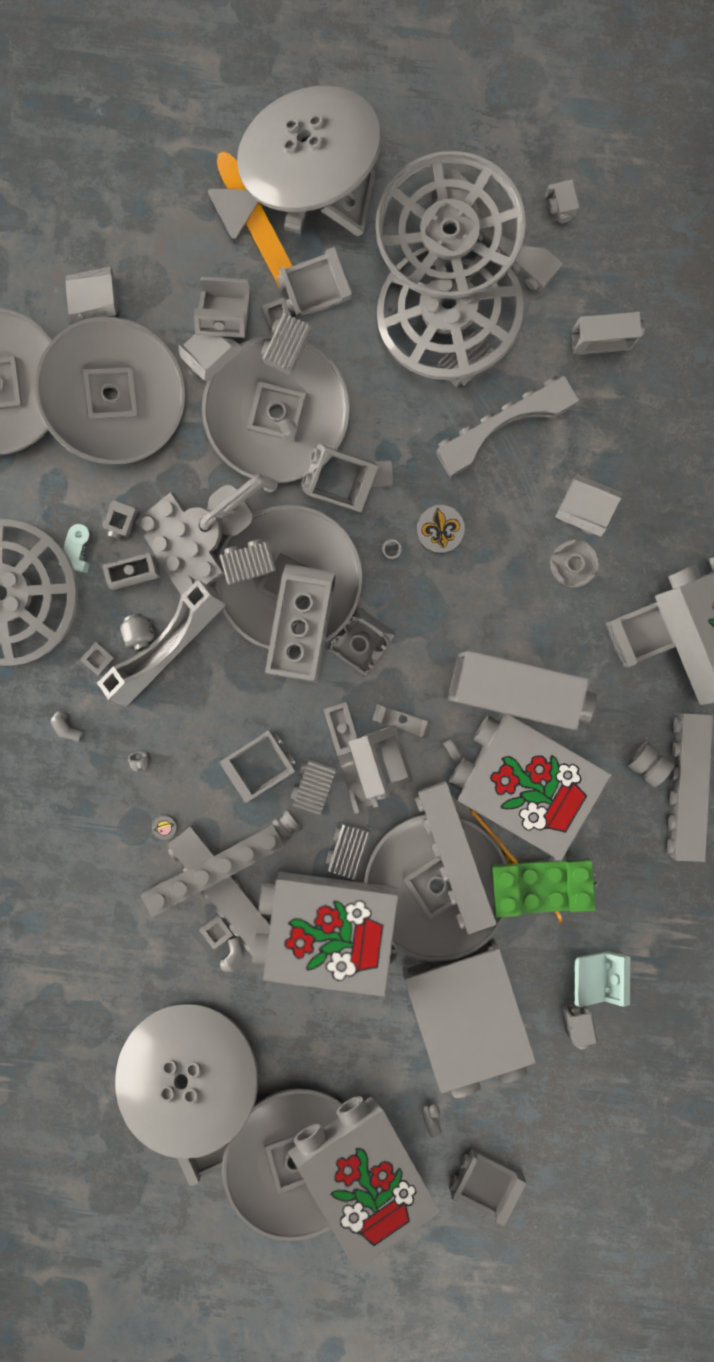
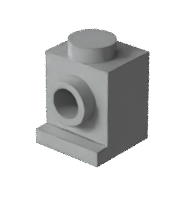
[545,179,579,223]
[102,500,139,540]

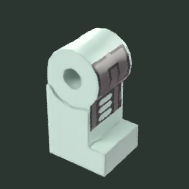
[59,524,93,573]

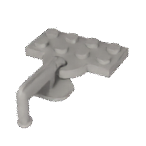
[134,474,277,596]

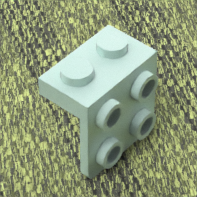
[574,951,630,1007]

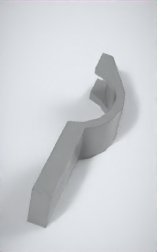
[323,702,378,814]

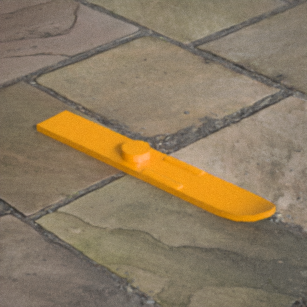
[217,152,292,288]
[470,808,562,924]

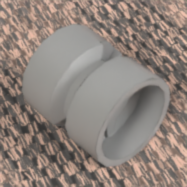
[627,741,675,787]

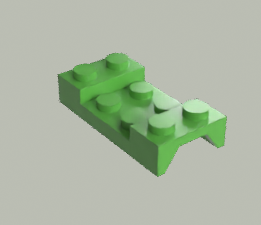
[491,858,595,917]

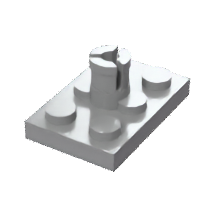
[320,169,375,237]

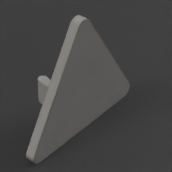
[208,188,258,239]

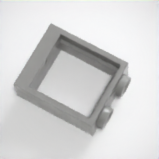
[571,312,645,355]
[301,443,379,512]
[348,725,413,800]
[219,730,297,803]

